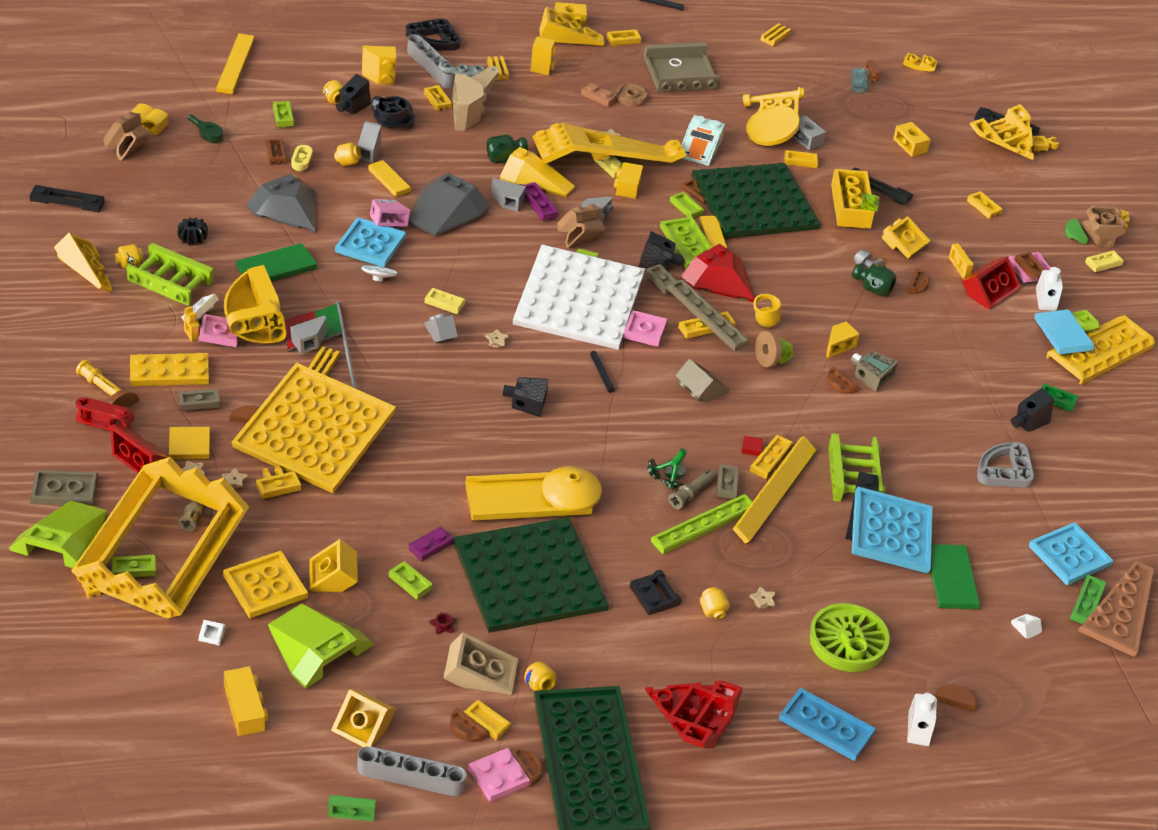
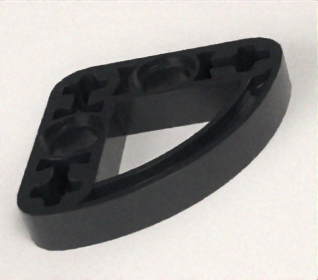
[405,18,461,51]

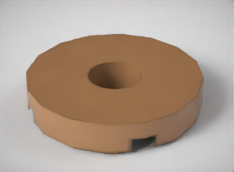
[616,83,648,107]
[755,331,782,367]

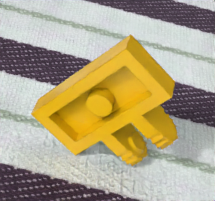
[256,465,301,499]

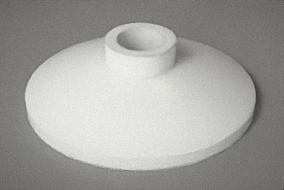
[361,265,398,281]

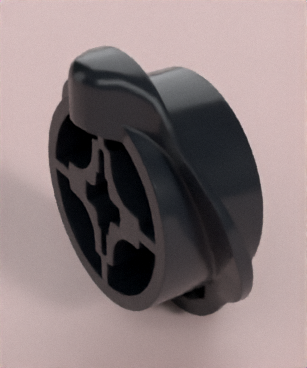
[371,96,415,129]

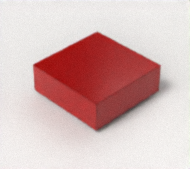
[742,435,763,456]

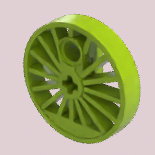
[810,603,890,672]

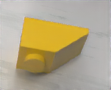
[826,321,860,358]

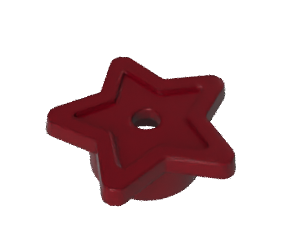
[429,612,457,634]

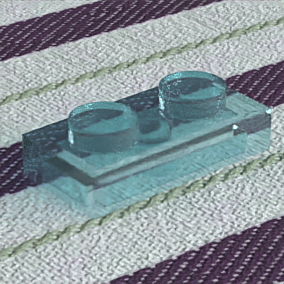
[851,68,867,93]

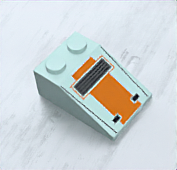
[682,115,725,166]

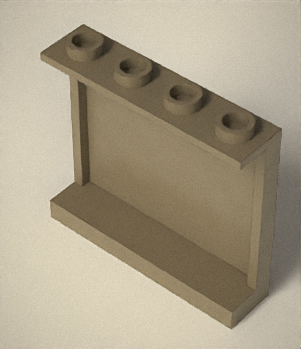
[644,42,721,92]

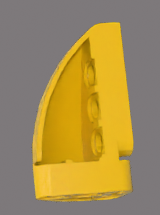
[224,265,286,343]

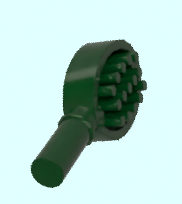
[188,114,223,143]

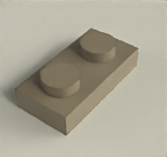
[645,264,676,295]
[178,389,220,411]
[716,464,739,499]

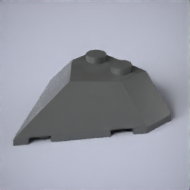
[247,174,315,233]

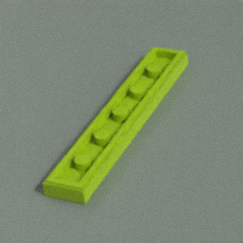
[651,494,753,554]

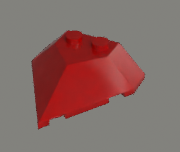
[680,244,755,302]
[645,680,742,749]

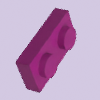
[409,526,454,562]

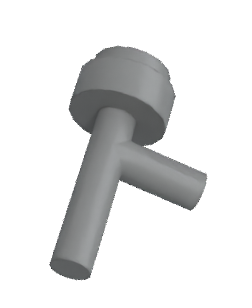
[854,249,883,268]

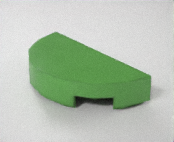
[1064,218,1088,244]

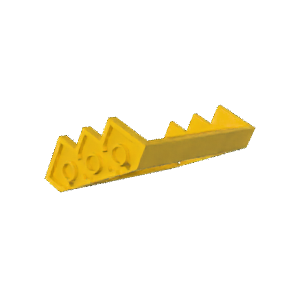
[71,457,249,618]

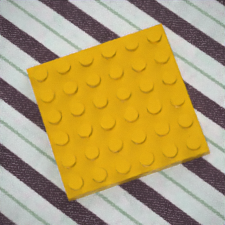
[231,362,396,494]

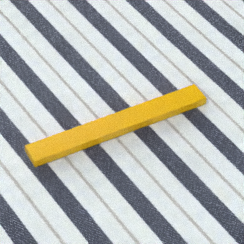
[733,436,816,544]

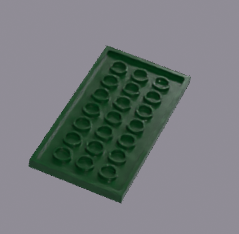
[533,686,651,830]

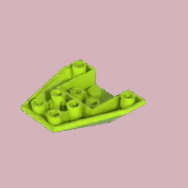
[9,501,108,568]
[268,604,373,689]

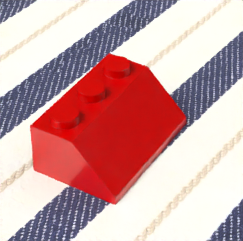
[961,256,1021,309]
[110,424,169,473]

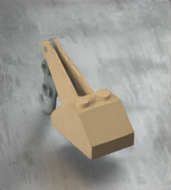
[438,60,499,131]

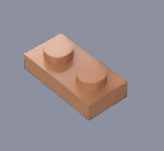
[581,83,617,107]

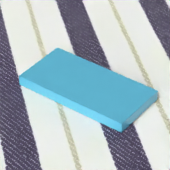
[1034,309,1094,354]

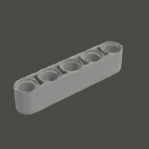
[407,34,455,89]
[357,746,466,797]

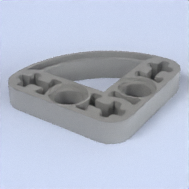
[977,442,1034,488]

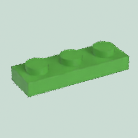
[1070,574,1106,624]

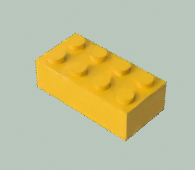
[831,169,875,229]

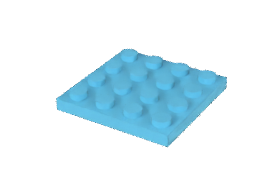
[851,487,933,574]

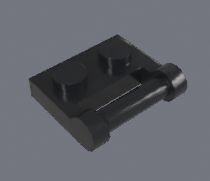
[629,570,682,615]

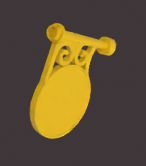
[743,87,805,146]

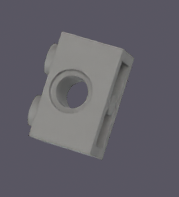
[793,115,826,151]

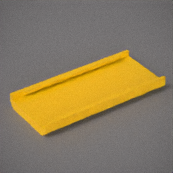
[1046,315,1155,385]
[466,472,593,521]

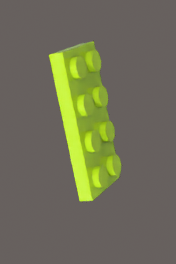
[660,217,712,269]

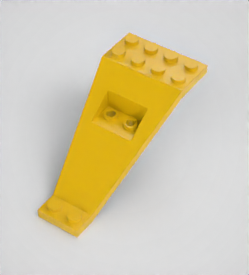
[532,123,687,164]

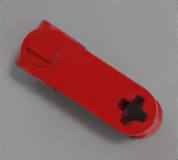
[76,397,135,431]

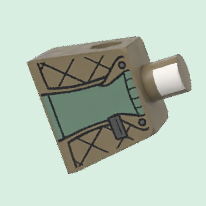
[851,351,898,392]

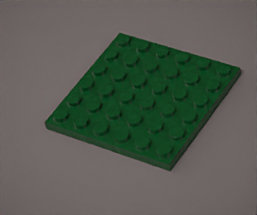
[691,163,821,238]
[453,517,609,633]

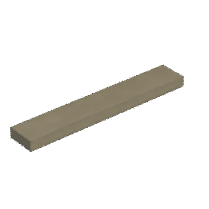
[668,279,750,352]

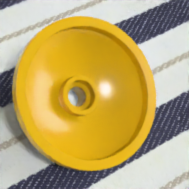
[542,466,602,512]

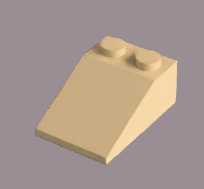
[443,632,518,695]

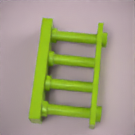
[126,243,214,306]
[828,433,886,502]

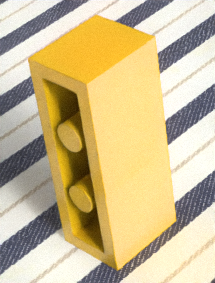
[224,666,268,736]

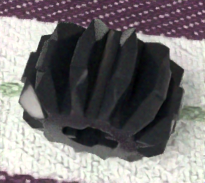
[177,217,208,245]

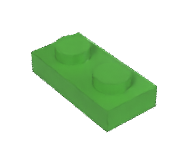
[328,795,376,821]

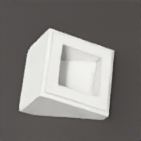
[1011,614,1042,639]
[198,620,227,646]

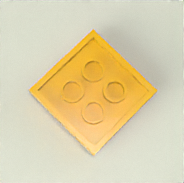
[223,551,308,619]

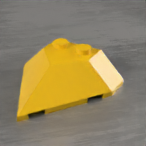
[970,104,1034,160]

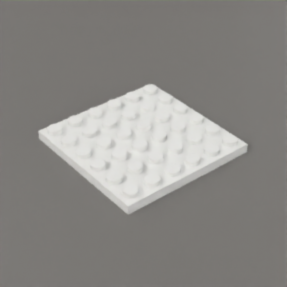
[513,245,645,350]

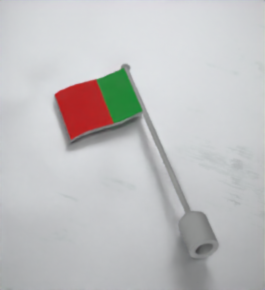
[285,301,356,389]

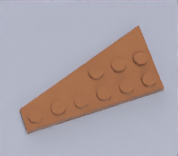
[1078,561,1154,657]

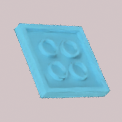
[335,217,406,268]
[1029,522,1114,585]

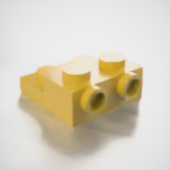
[881,216,930,258]

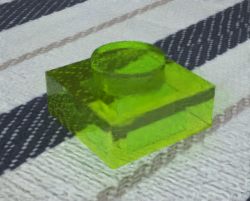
[860,193,880,212]

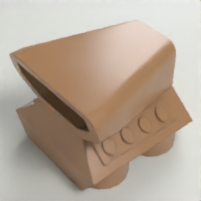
[103,111,150,160]
[558,204,605,248]
[1082,205,1126,248]

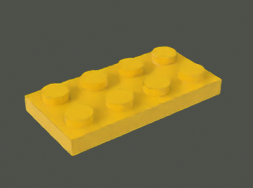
[130,353,209,386]

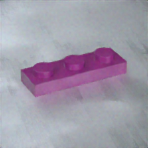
[522,182,559,221]

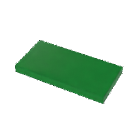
[236,243,317,281]
[930,544,980,609]

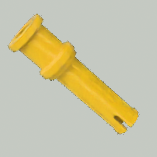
[76,360,121,396]

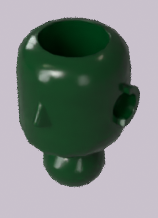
[486,134,528,164]
[852,264,897,297]

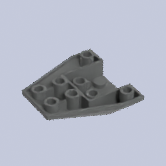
[408,173,489,236]

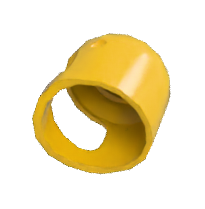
[753,294,781,328]

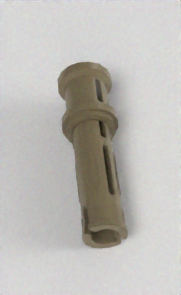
[668,469,716,509]
[178,481,211,531]

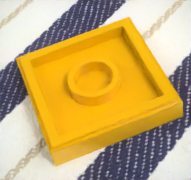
[169,427,210,460]

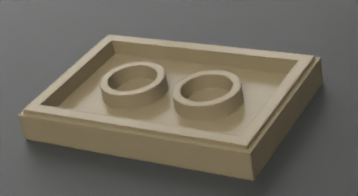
[30,470,98,506]

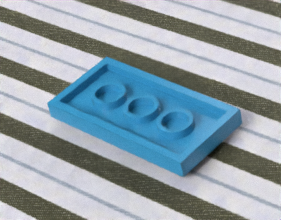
[778,687,876,761]

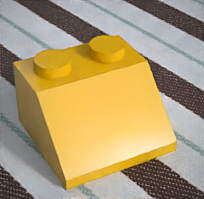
[362,46,396,85]
[309,539,358,592]
[331,690,396,747]

